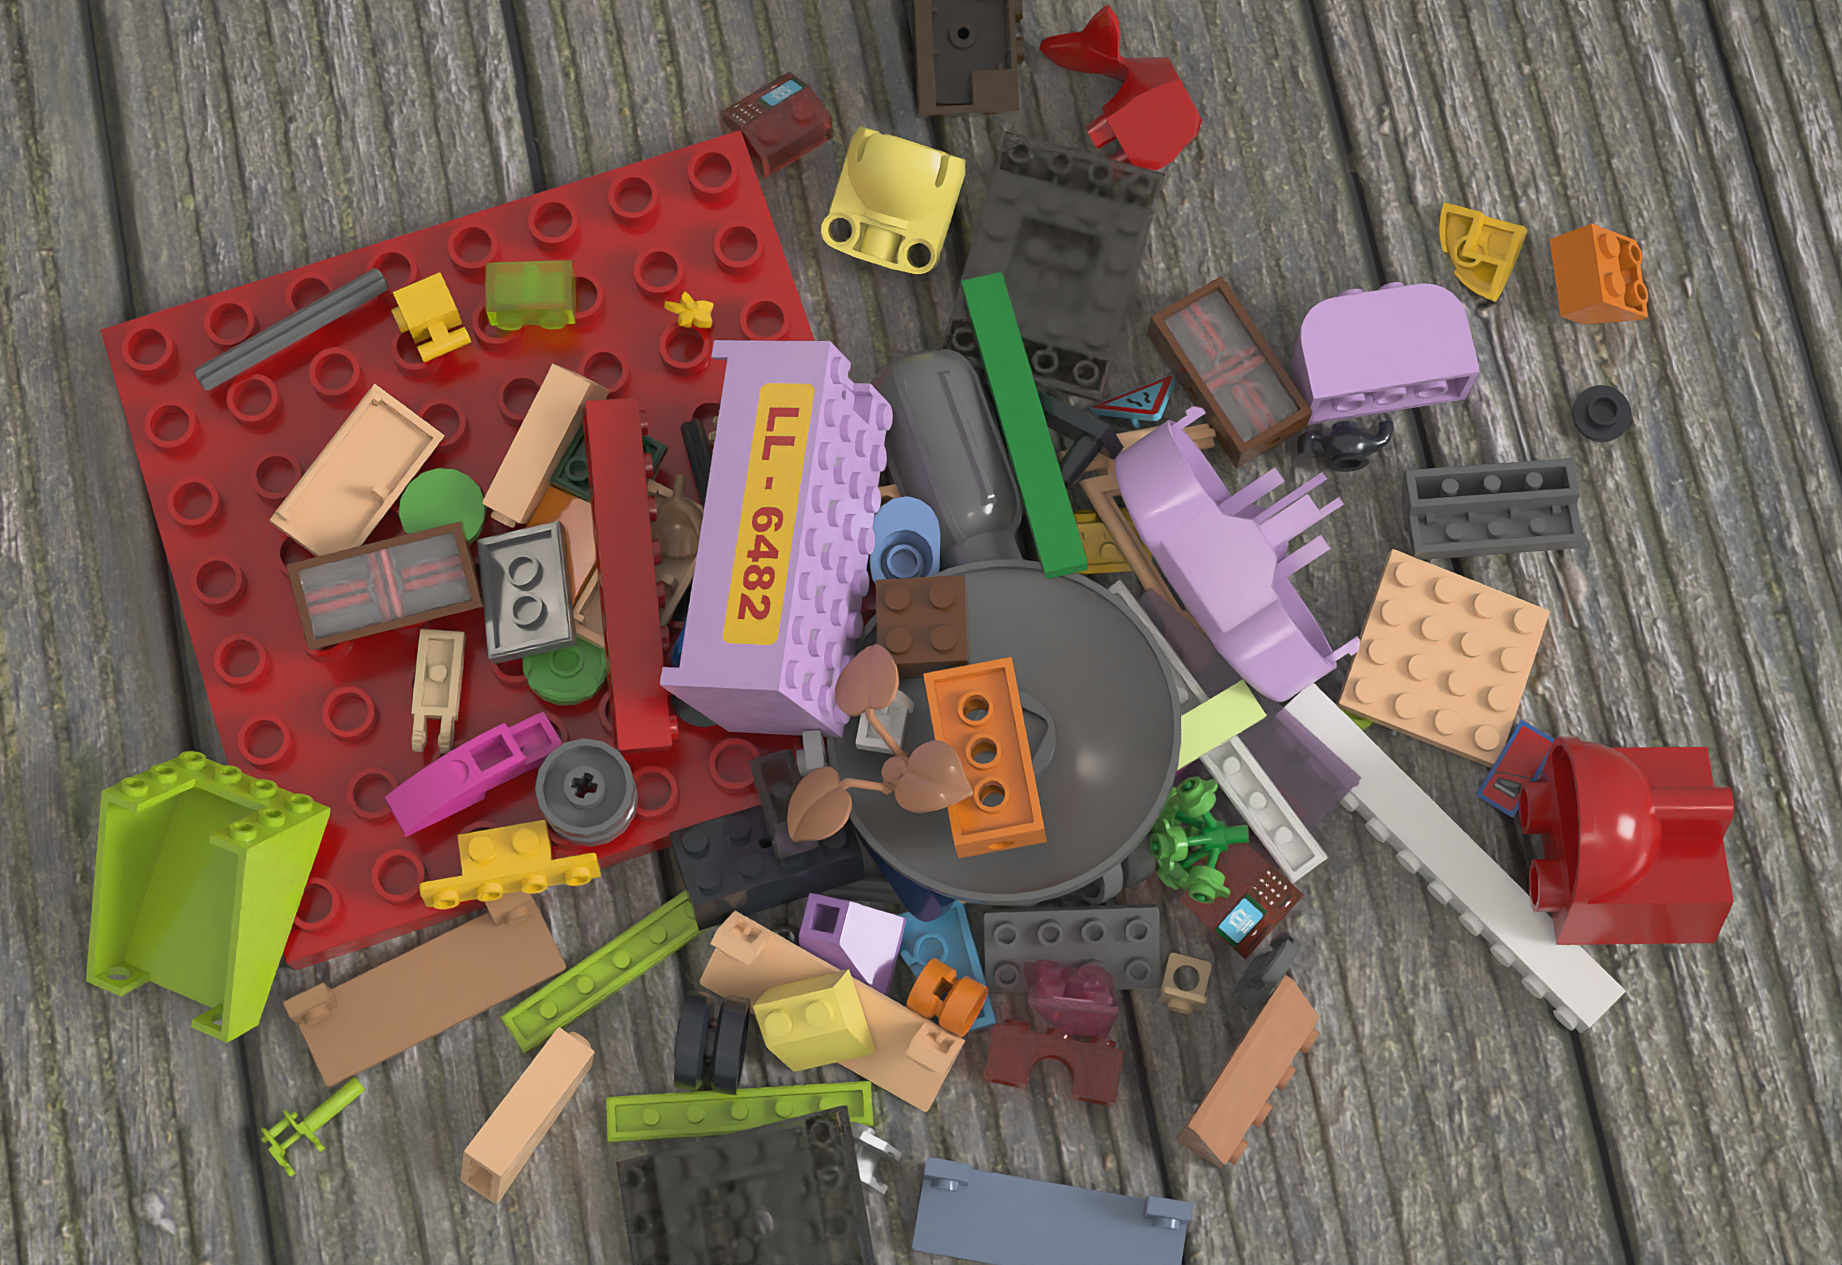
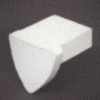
[856,690,914,754]

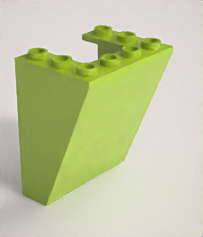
[86,751,330,1043]

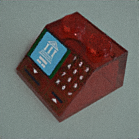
[720,72,833,179]
[1179,843,1304,959]

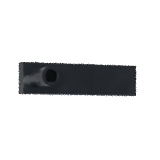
[978,367,1124,489]

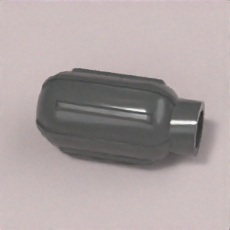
[870,349,1023,572]

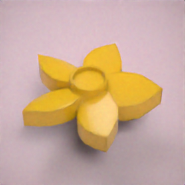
[664,292,714,328]

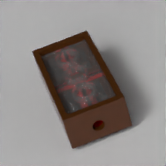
[1147,276,1313,469]
[286,521,483,650]

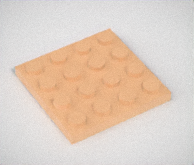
[1336,549,1550,768]

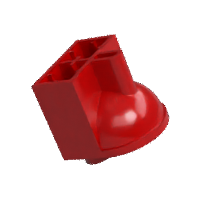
[1519,736,1734,945]

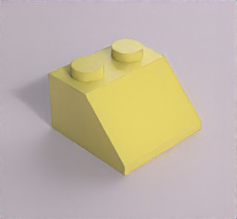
[753,969,876,1072]

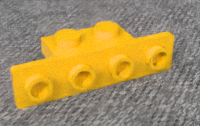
[419,820,601,909]

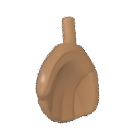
[650,475,703,560]

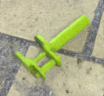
[261,1077,366,1177]

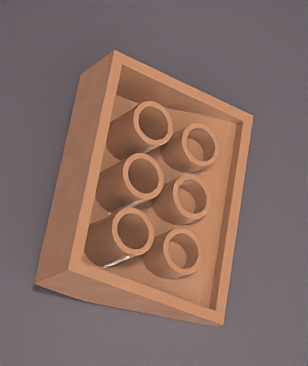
[1176,975,1320,1169]

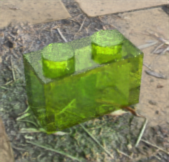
[486,261,576,330]

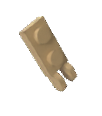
[411,629,466,754]

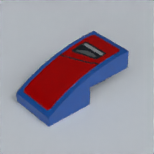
[1476,719,1555,817]

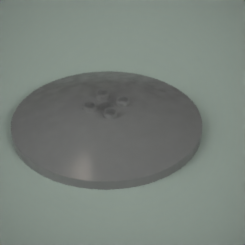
[827,559,1182,905]

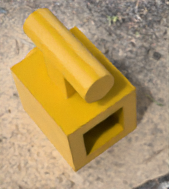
[391,273,471,362]

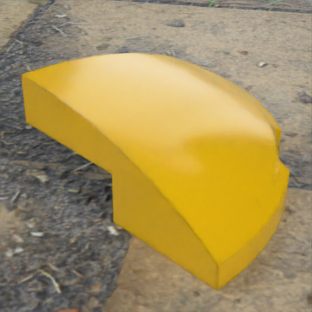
[1439,202,1528,302]

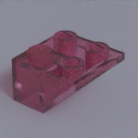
[1023,959,1119,1038]

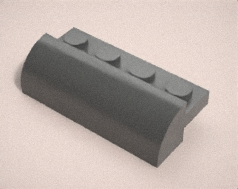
[1402,458,1584,560]

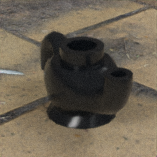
[1297,421,1393,472]

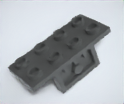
[983,891,1160,994]

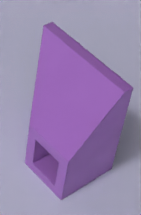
[799,893,907,997]

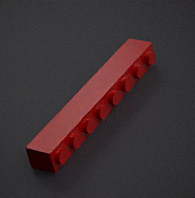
[582,398,678,755]

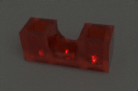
[983,1019,1125,1108]

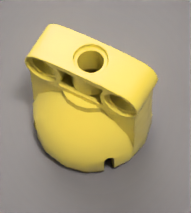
[821,126,966,274]

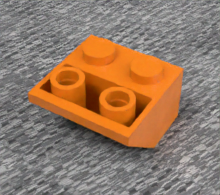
[1550,223,1648,325]

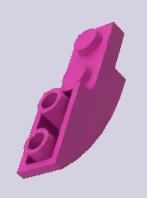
[385,711,563,837]

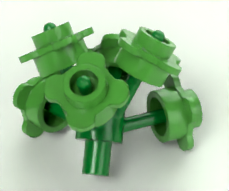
[1150,776,1249,904]

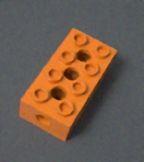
[923,657,1047,859]

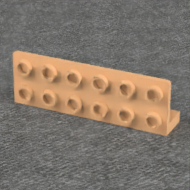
[700,911,965,1112]

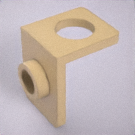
[1158,953,1212,1015]

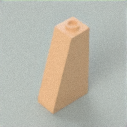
[482,364,610,528]
[460,1027,595,1205]

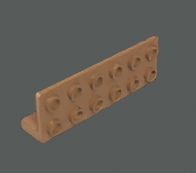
[283,891,567,1087]

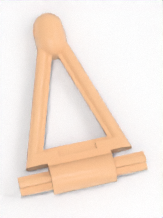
[1058,423,1216,673]

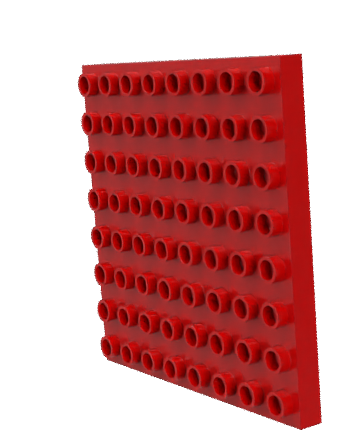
[100,130,876,971]

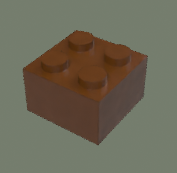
[876,575,970,679]

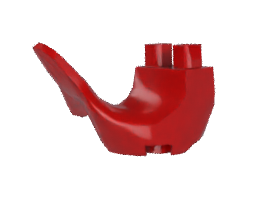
[1039,5,1203,181]

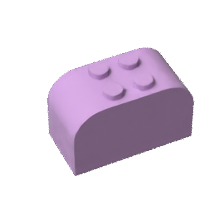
[1290,282,1480,425]

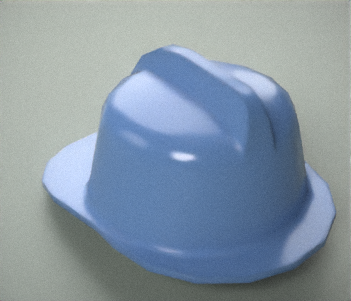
[870,496,940,585]

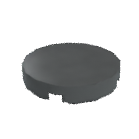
[1233,932,1301,1010]

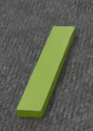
[500,890,711,1055]
[606,1081,873,1143]

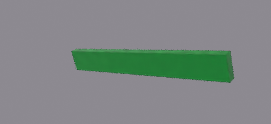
[961,272,1088,580]

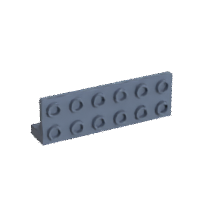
[912,1157,1194,1265]

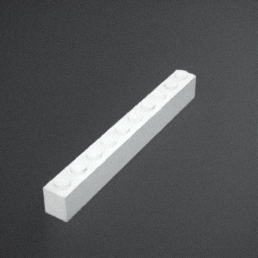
[1271,683,1626,1033]

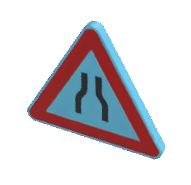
[1090,375,1176,428]

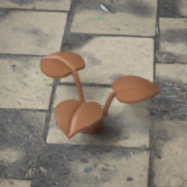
[787,644,973,843]

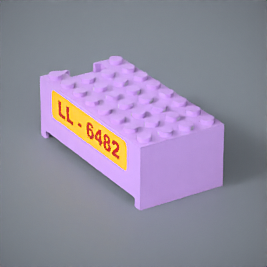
[660,340,893,738]

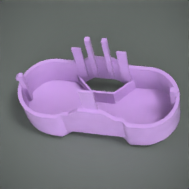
[1115,406,1361,702]

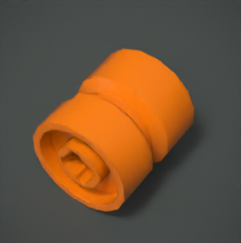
[906,958,989,1038]

